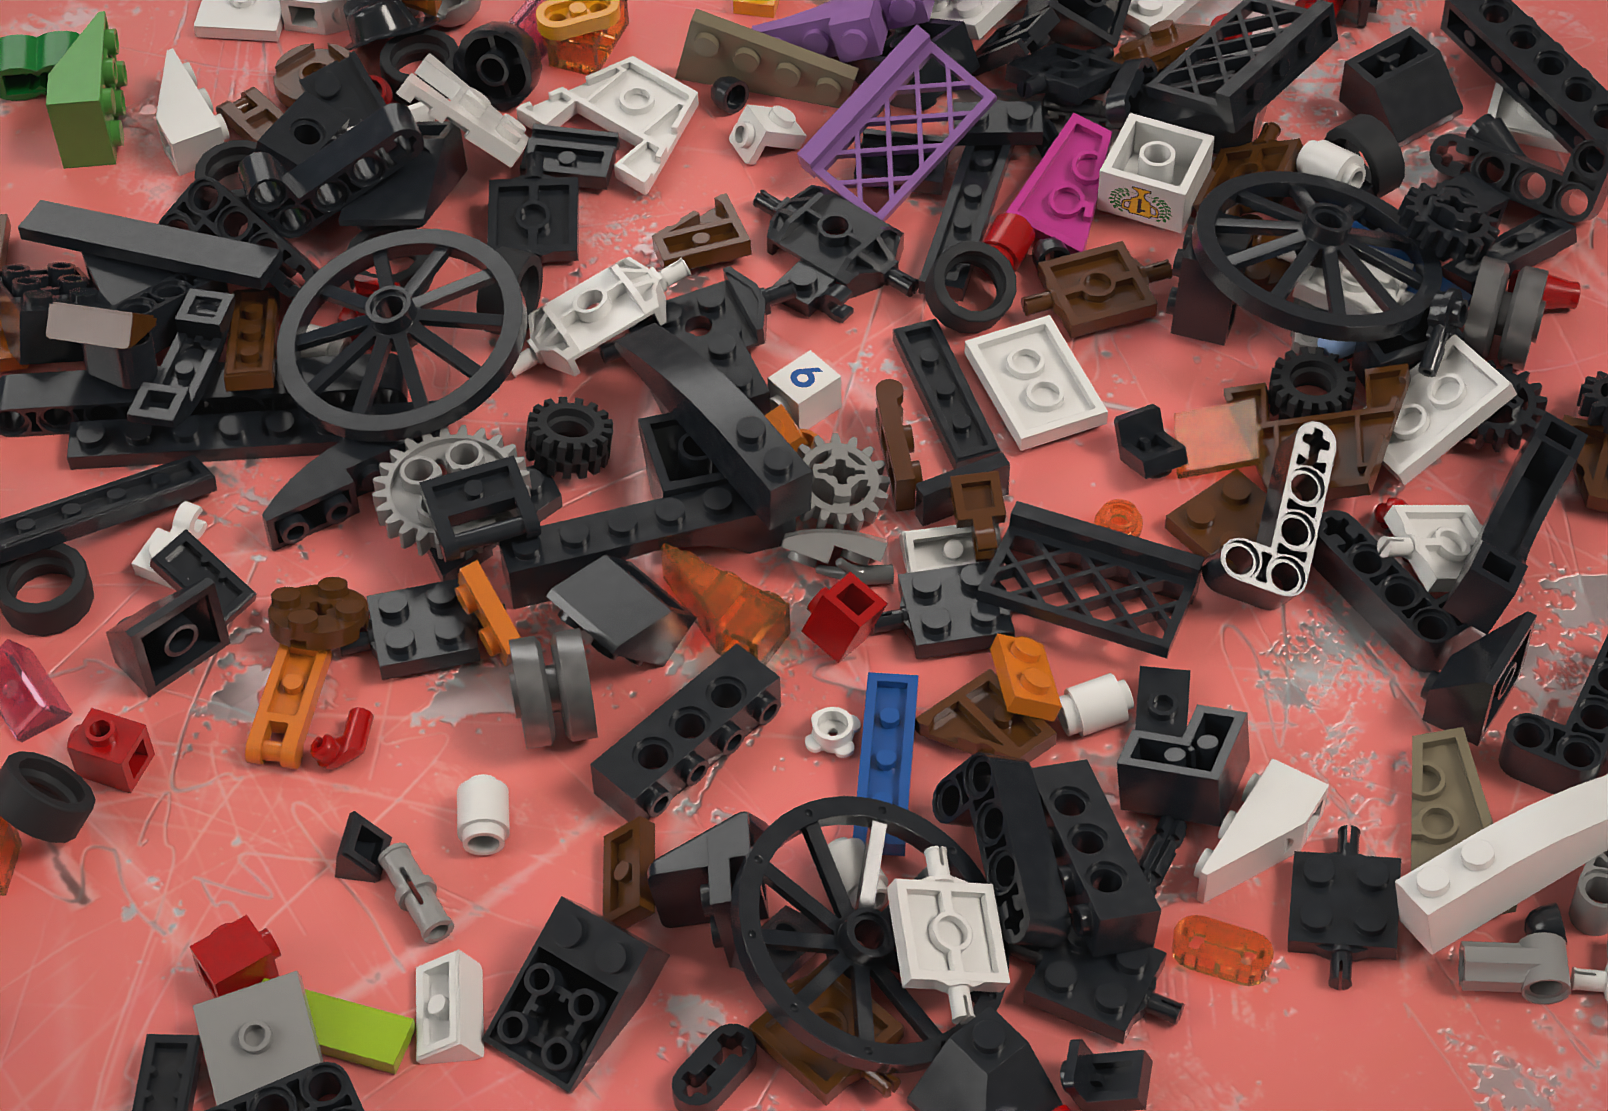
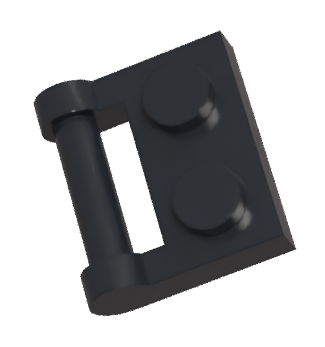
[419,455,542,562]

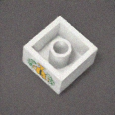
[1097,113,1215,233]

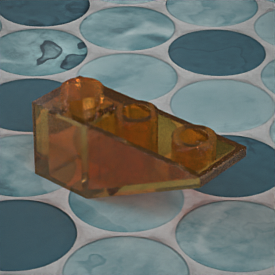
[661,543,791,665]

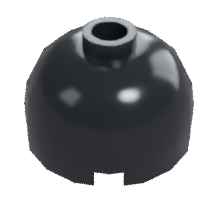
[453,21,542,111]

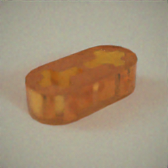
[1171,915,1274,986]

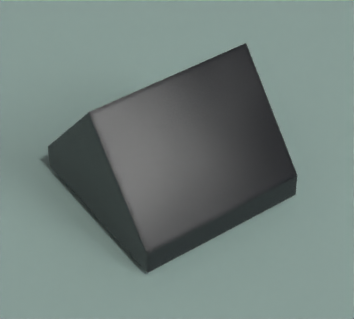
[335,811,392,883]

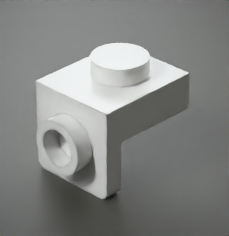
[729,104,807,165]

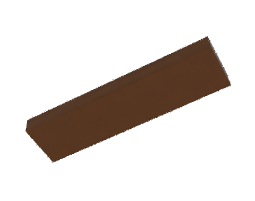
[224,287,280,392]

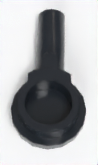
[1418,288,1468,377]

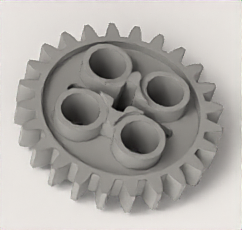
[372,425,532,559]

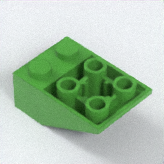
[46,11,127,169]

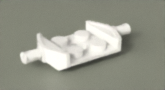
[511,257,691,378]

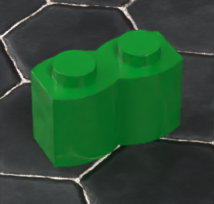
[0,31,80,101]

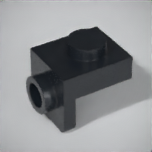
[1114,404,1188,479]
[1060,1039,1153,1111]

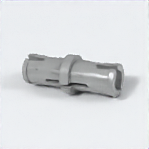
[378,842,454,944]

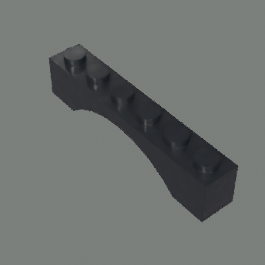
[1443,411,1588,635]
[499,483,796,609]

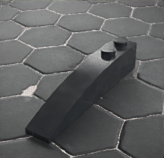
[615,323,813,530]

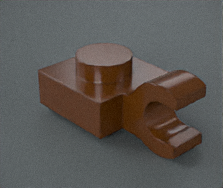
[949,471,1006,562]

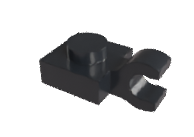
[773,260,854,323]

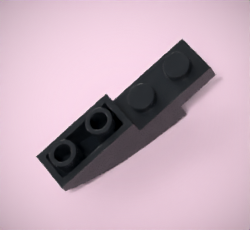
[262,433,433,552]

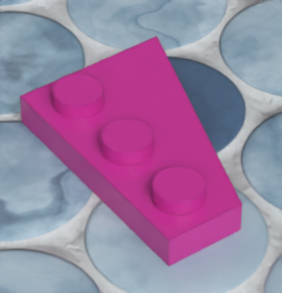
[1006,113,1112,254]

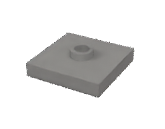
[193,971,323,1105]

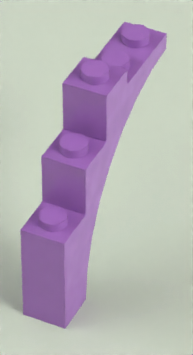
[751,0,935,63]

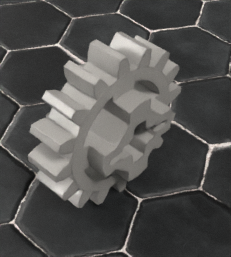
[797,433,890,532]

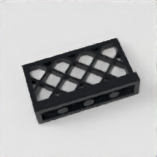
[1146,0,1338,134]
[976,501,1205,659]

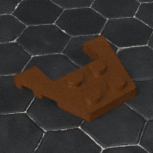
[1224,363,1411,501]

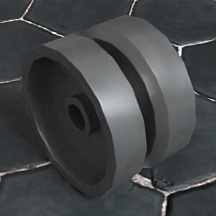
[1463,256,1549,371]
[509,628,598,749]

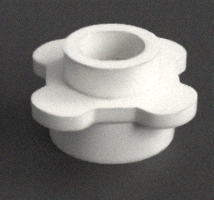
[805,707,861,758]

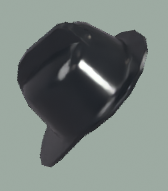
[343,0,441,51]

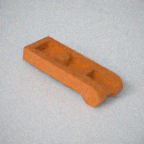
[245,639,332,769]

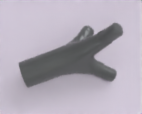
[815,558,894,585]

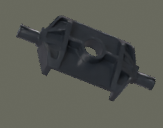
[753,185,919,298]
[598,266,796,364]

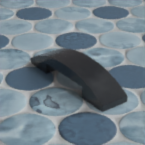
[127,288,236,428]

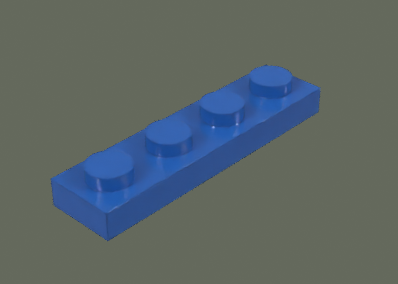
[853,672,919,856]

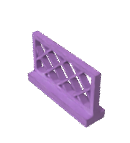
[797,24,997,222]

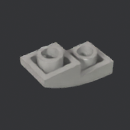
[782,529,887,568]

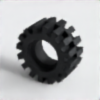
[1268,347,1357,420]
[525,397,613,479]

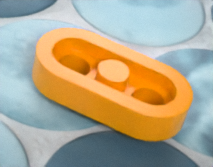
[536,0,621,41]

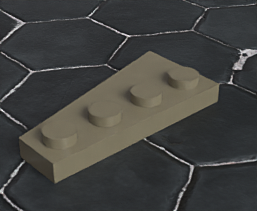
[675,9,859,108]
[1411,727,1517,915]

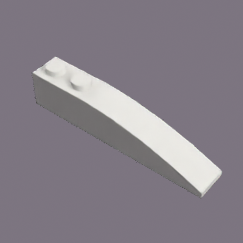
[1395,774,1608,955]

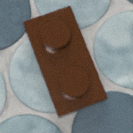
[603,816,655,929]

